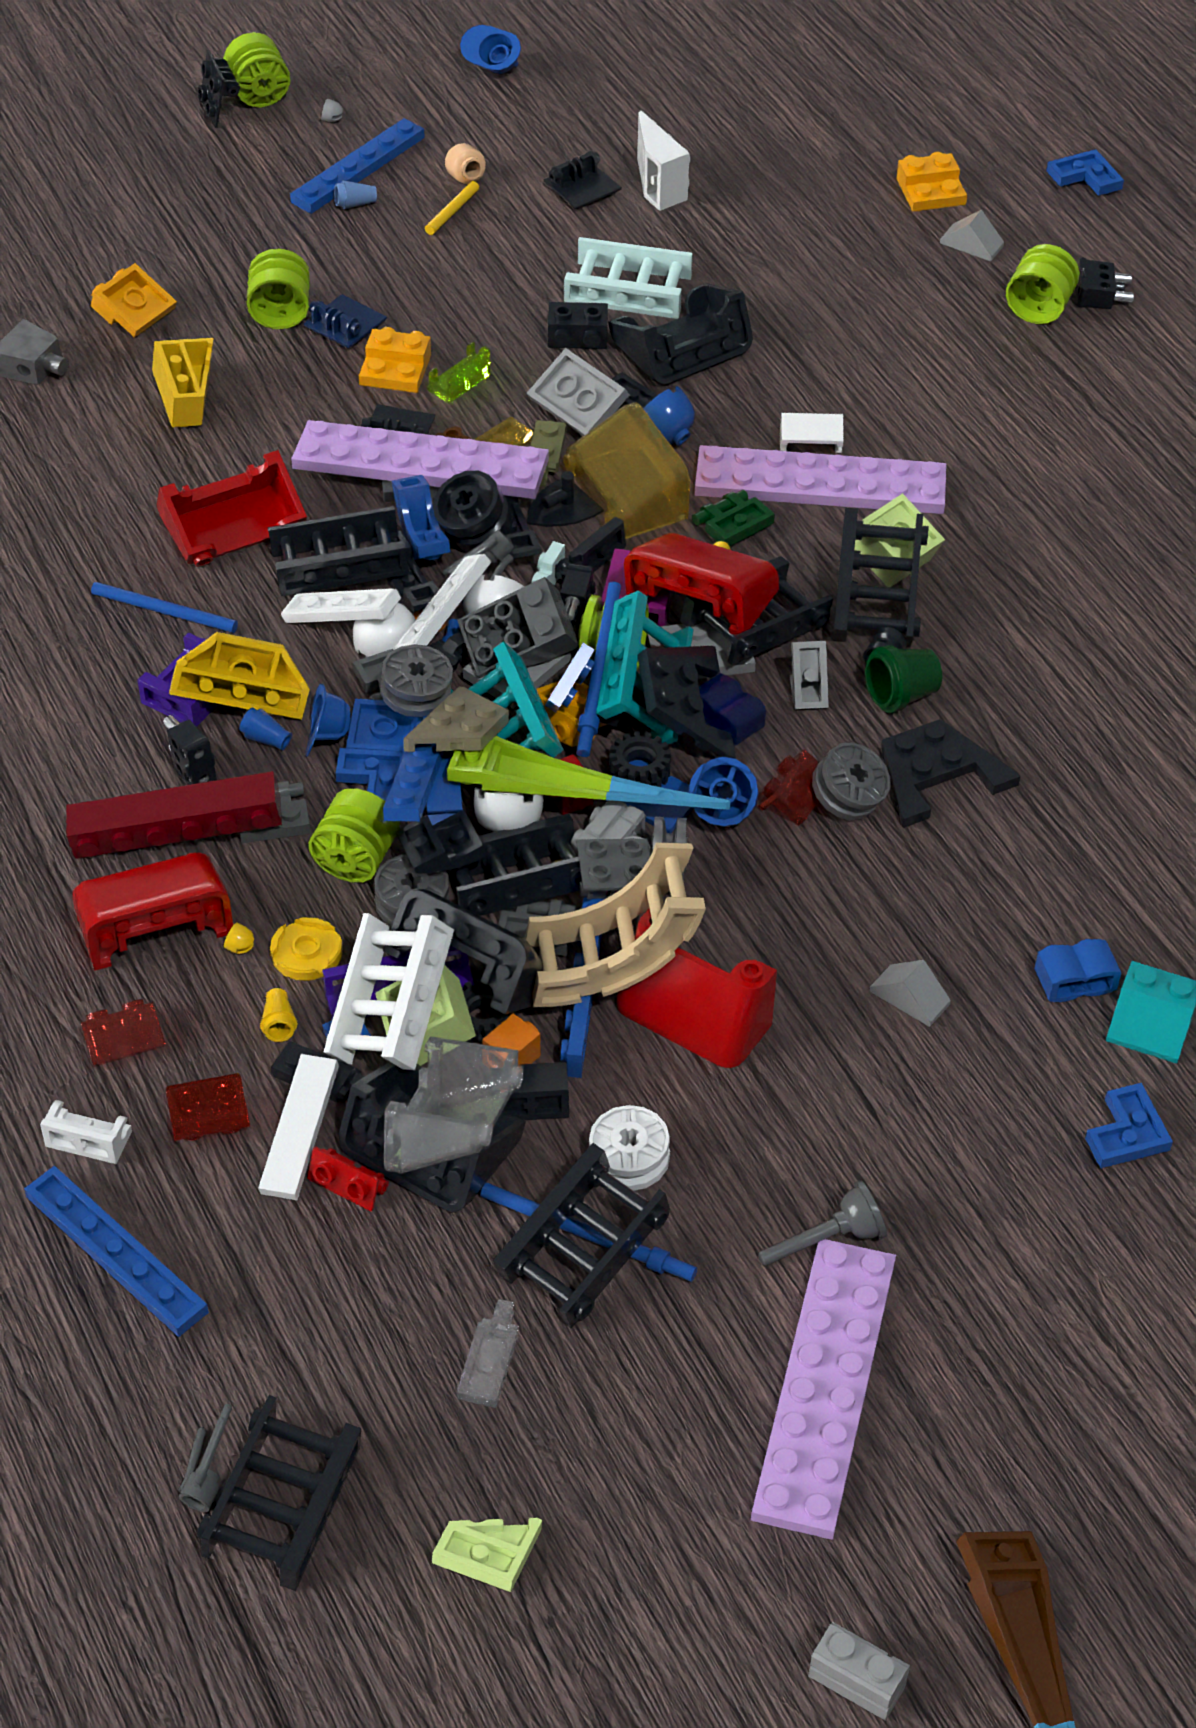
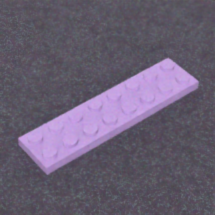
[291,420,549,499]
[695,445,946,514]
[751,1239,896,1540]

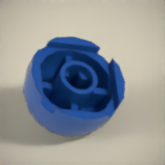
[633,386,695,447]
[689,757,759,827]

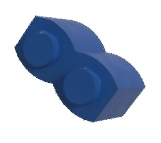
[1034,939,1121,1002]

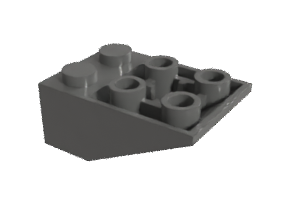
[457,577,579,678]

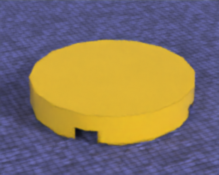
[270,917,343,981]

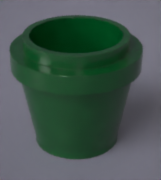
[865,645,942,713]

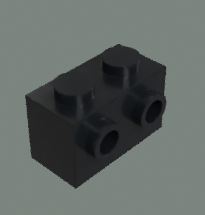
[548,302,608,349]

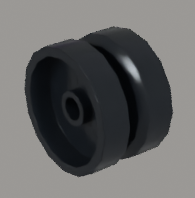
[433,470,514,553]

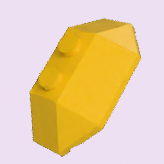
[169,632,310,720]

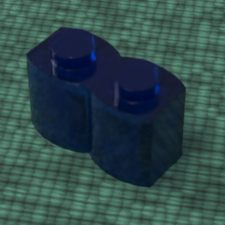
[699,673,766,746]

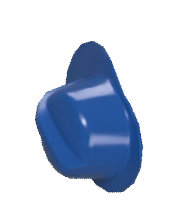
[460,25,521,74]
[305,684,351,758]

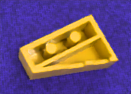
[152,338,213,427]

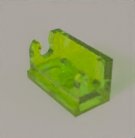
[427,342,490,404]

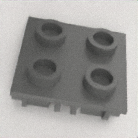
[576,838,650,900]

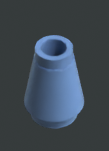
[334,180,377,209]

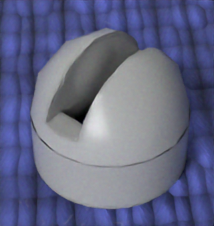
[321,99,343,123]

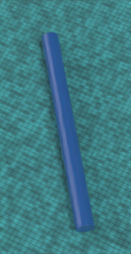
[91,582,238,633]

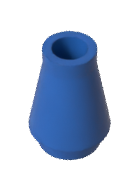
[239,707,292,751]

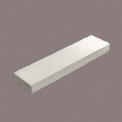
[394,554,491,650]
[281,589,401,623]
[258,1054,339,1200]

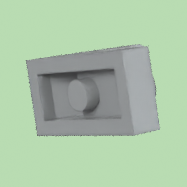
[790,641,829,709]

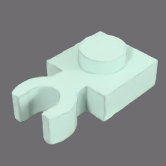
[532,541,565,585]

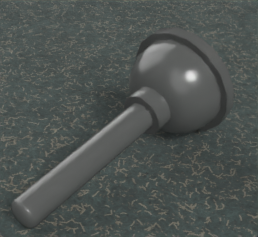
[758,1180,888,1266]

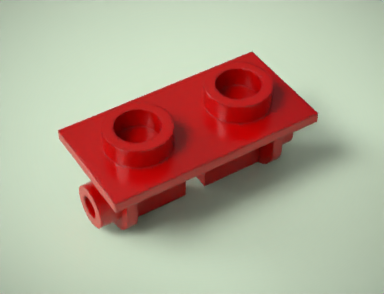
[307,1146,389,1211]

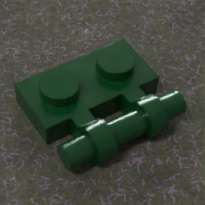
[692,489,775,546]

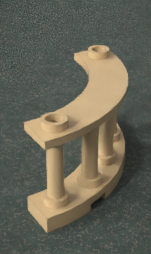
[524,843,706,1007]

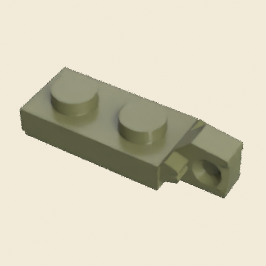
[531,420,566,487]

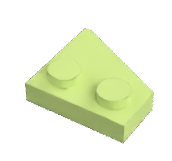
[432,1518,542,1592]

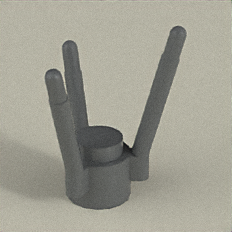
[442,529,515,581]
[179,1404,232,1512]

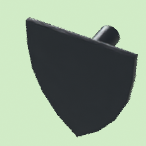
[527,471,604,527]

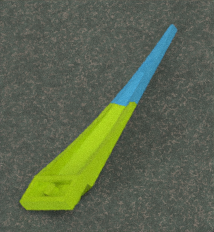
[447,736,730,810]

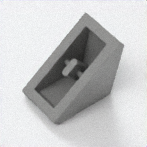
[940,209,1004,261]
[869,960,951,1027]

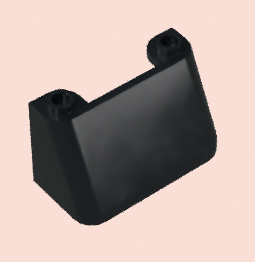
[608,283,753,384]
[383,889,543,1014]
[339,1062,526,1212]

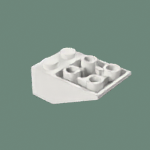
[637,111,690,211]

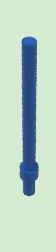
[576,582,621,757]
[480,1182,697,1282]

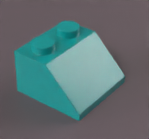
[1106,961,1196,1064]

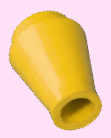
[260,988,297,1042]

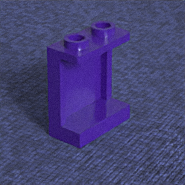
[137,633,219,727]

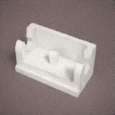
[780,413,843,453]
[40,1100,132,1164]

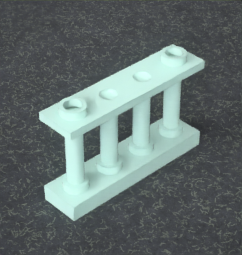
[564,237,693,319]

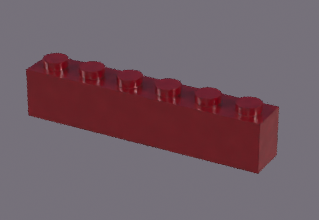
[66,771,282,859]

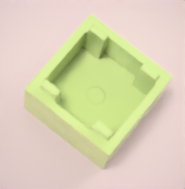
[855,493,945,587]
[375,965,476,1066]

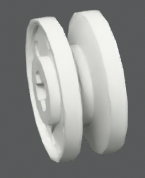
[589,1105,670,1191]

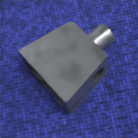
[0,319,68,384]

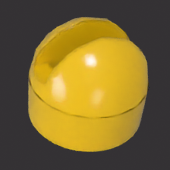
[224,922,254,954]

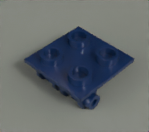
[304,294,387,348]

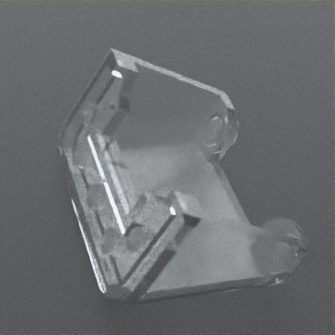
[384,1036,523,1174]

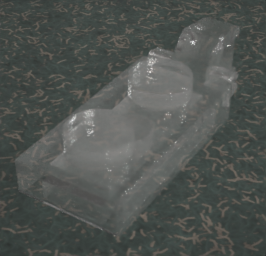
[457,1299,518,1408]

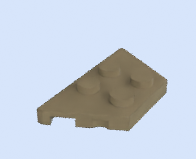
[403,686,509,752]

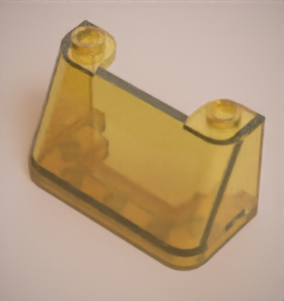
[563,402,690,539]

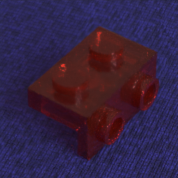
[758,749,819,826]
[80,999,165,1067]
[165,1073,250,1141]

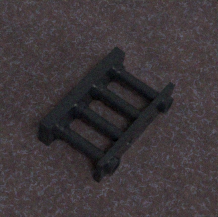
[268,506,409,596]
[833,507,929,648]
[680,556,833,665]
[446,813,582,916]
[493,1143,670,1328]
[197,1395,361,1591]

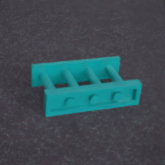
[596,590,694,744]
[451,641,564,792]

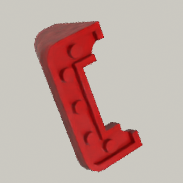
[156,450,307,567]
[624,533,779,635]
[72,853,233,971]
[617,908,777,1068]

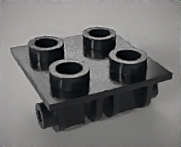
[198,50,240,128]
[544,151,622,209]
[361,404,436,435]

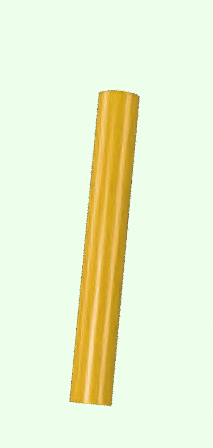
[425,181,479,235]

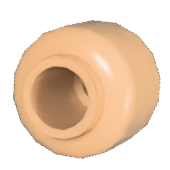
[445,143,486,184]

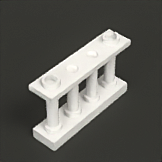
[323,913,454,1070]

